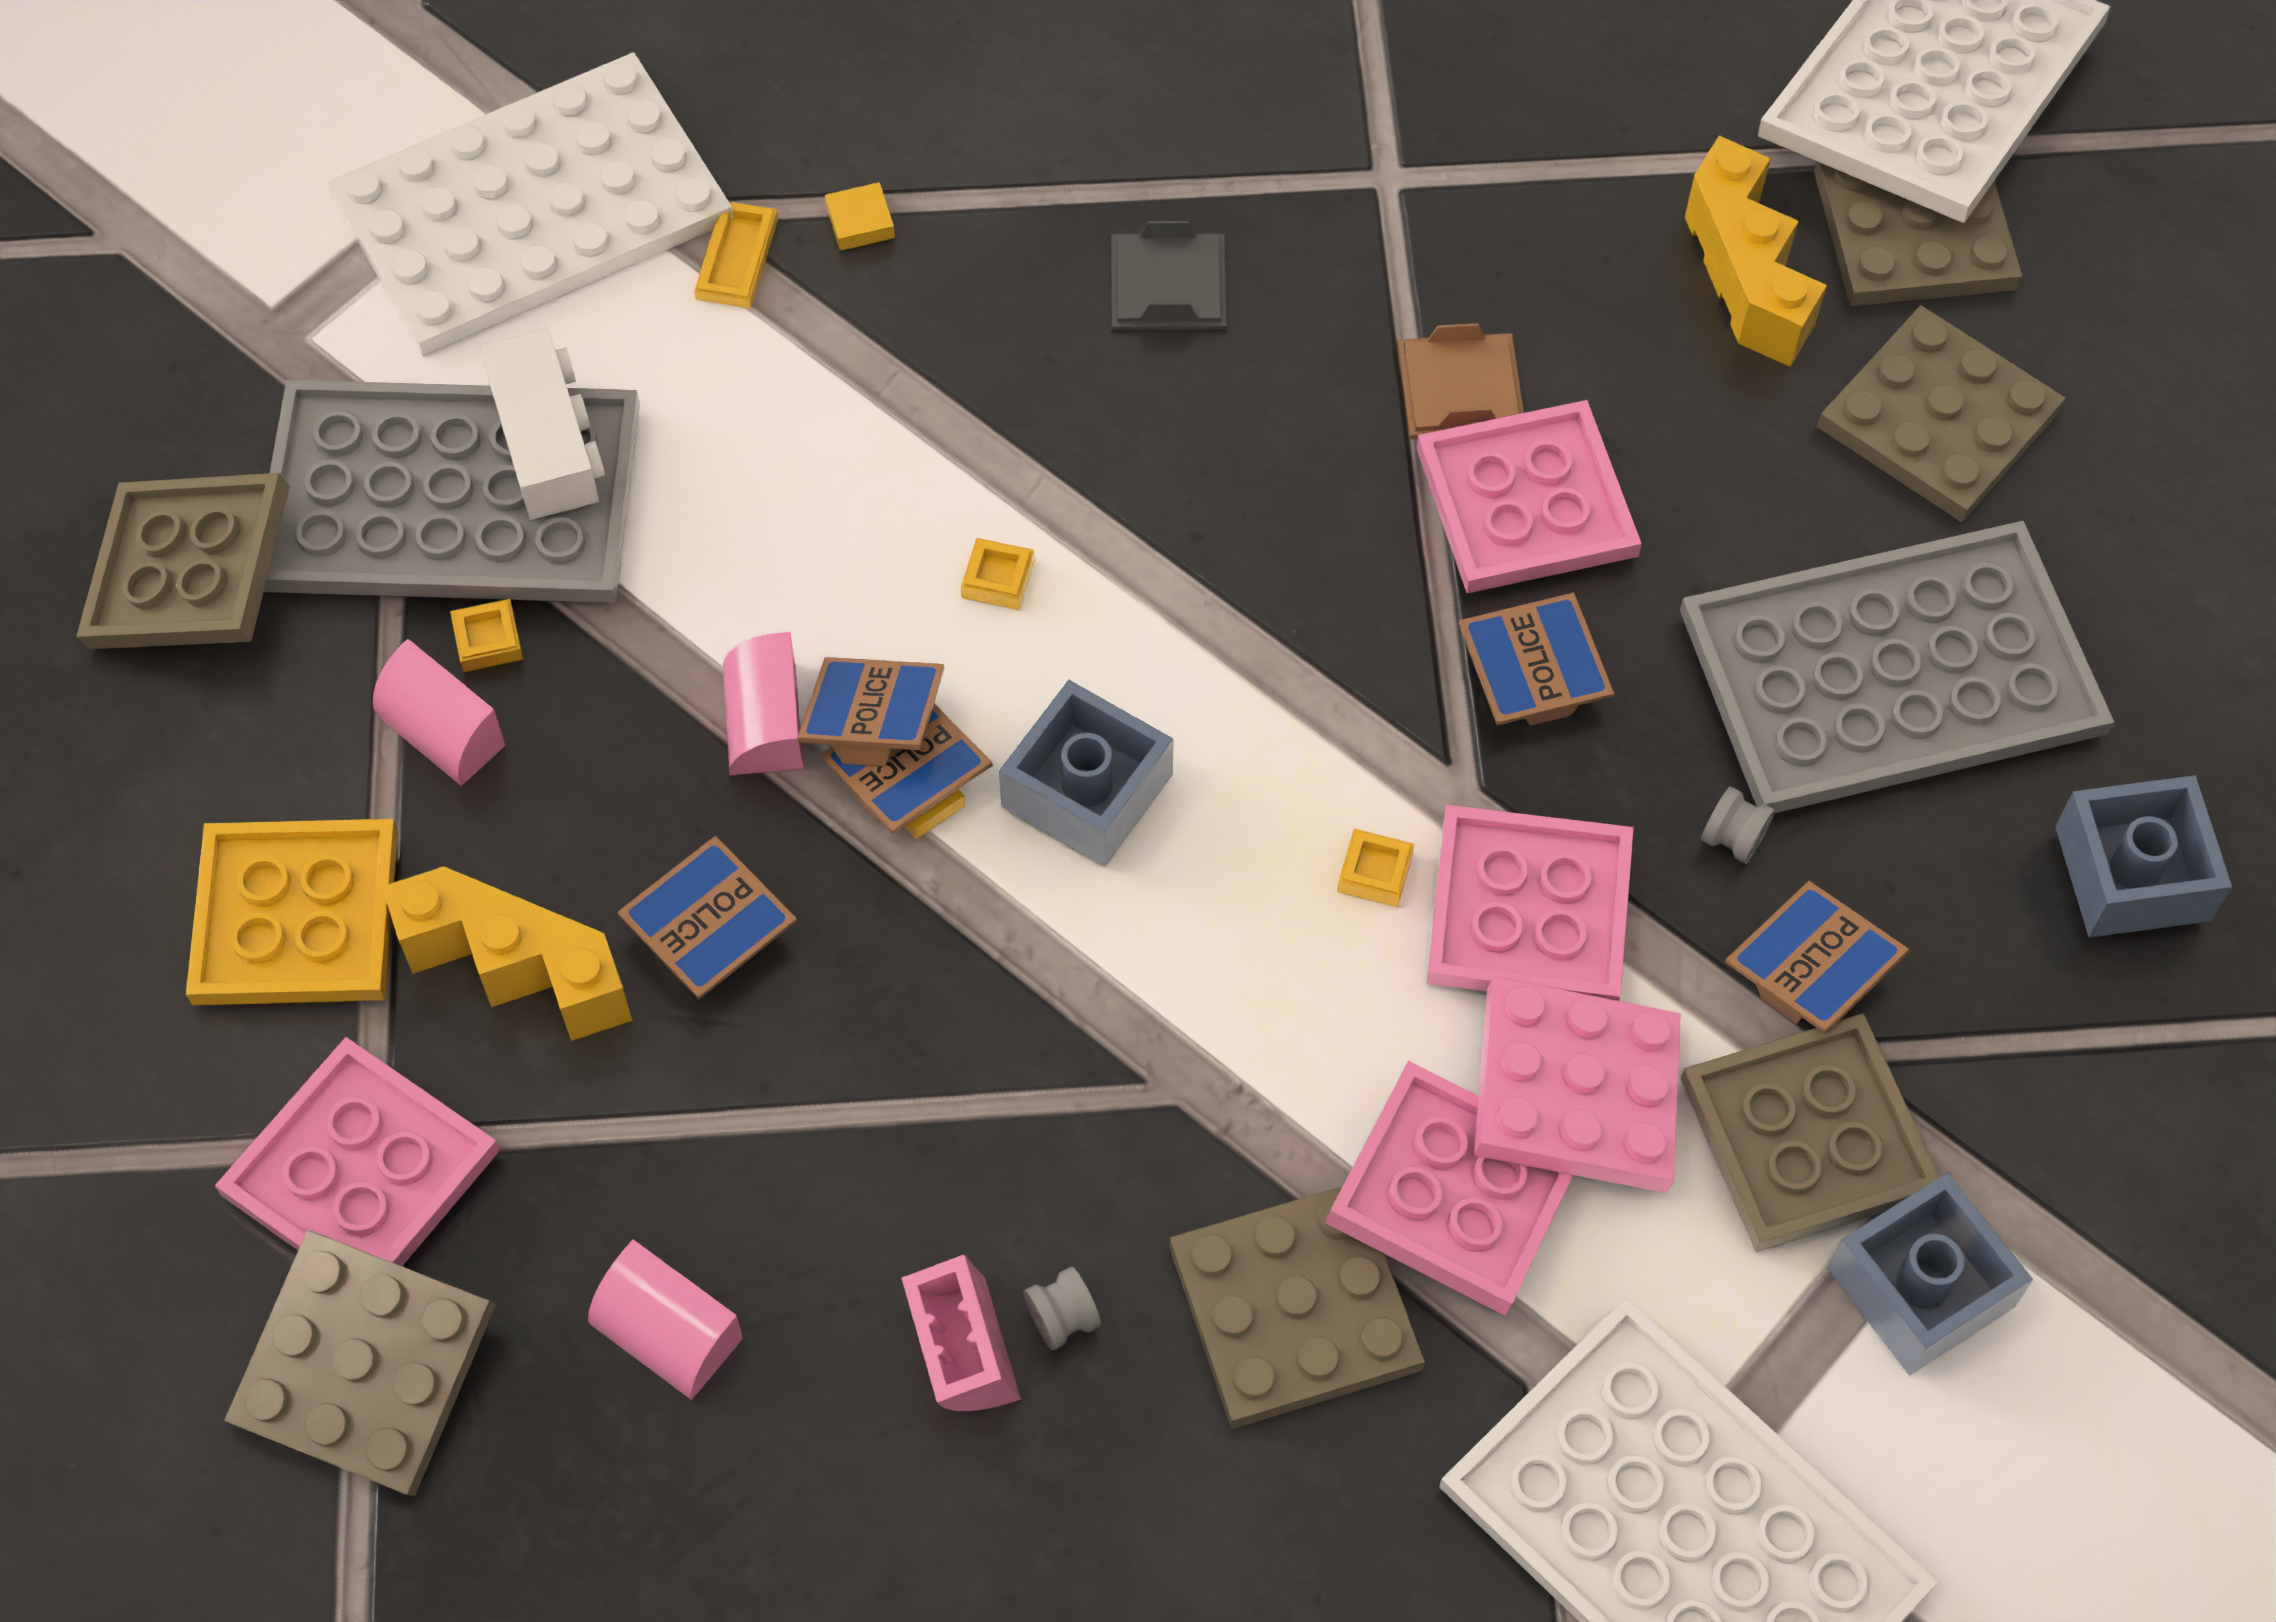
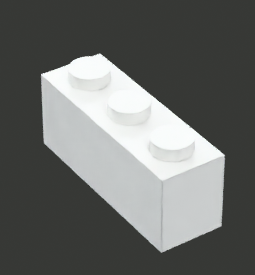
[479,327,605,520]

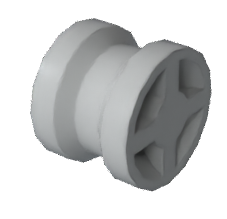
[1701,786,1776,864]
[1023,1267,1101,1350]

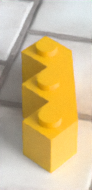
[1685,136,1827,367]
[382,866,633,1041]

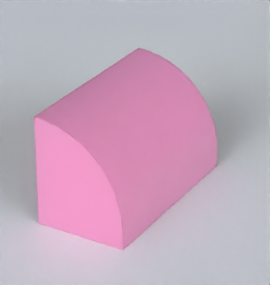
[723,632,804,775]
[373,639,506,786]
[588,1240,743,1400]
[902,1255,1021,1411]

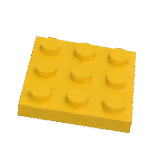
[186,819,398,1005]

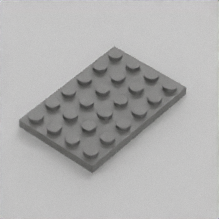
[264,379,640,603]
[1680,521,2115,813]

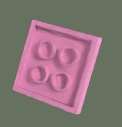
[1416,400,1642,594]
[1426,805,1634,1001]
[1474,976,1681,1193]
[215,1037,500,1266]
[1325,1060,1573,1316]

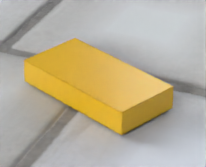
[694,202,778,309]

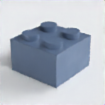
[999,679,1174,867]
[2055,775,2232,937]
[1827,1172,2033,1376]

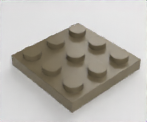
[1814,161,2023,307]
[1817,305,2066,523]
[76,473,290,649]
[1680,1013,1940,1252]
[1169,1186,1425,1430]
[224,1229,496,1496]

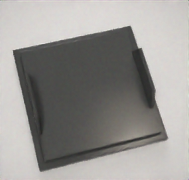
[1111,221,1227,330]

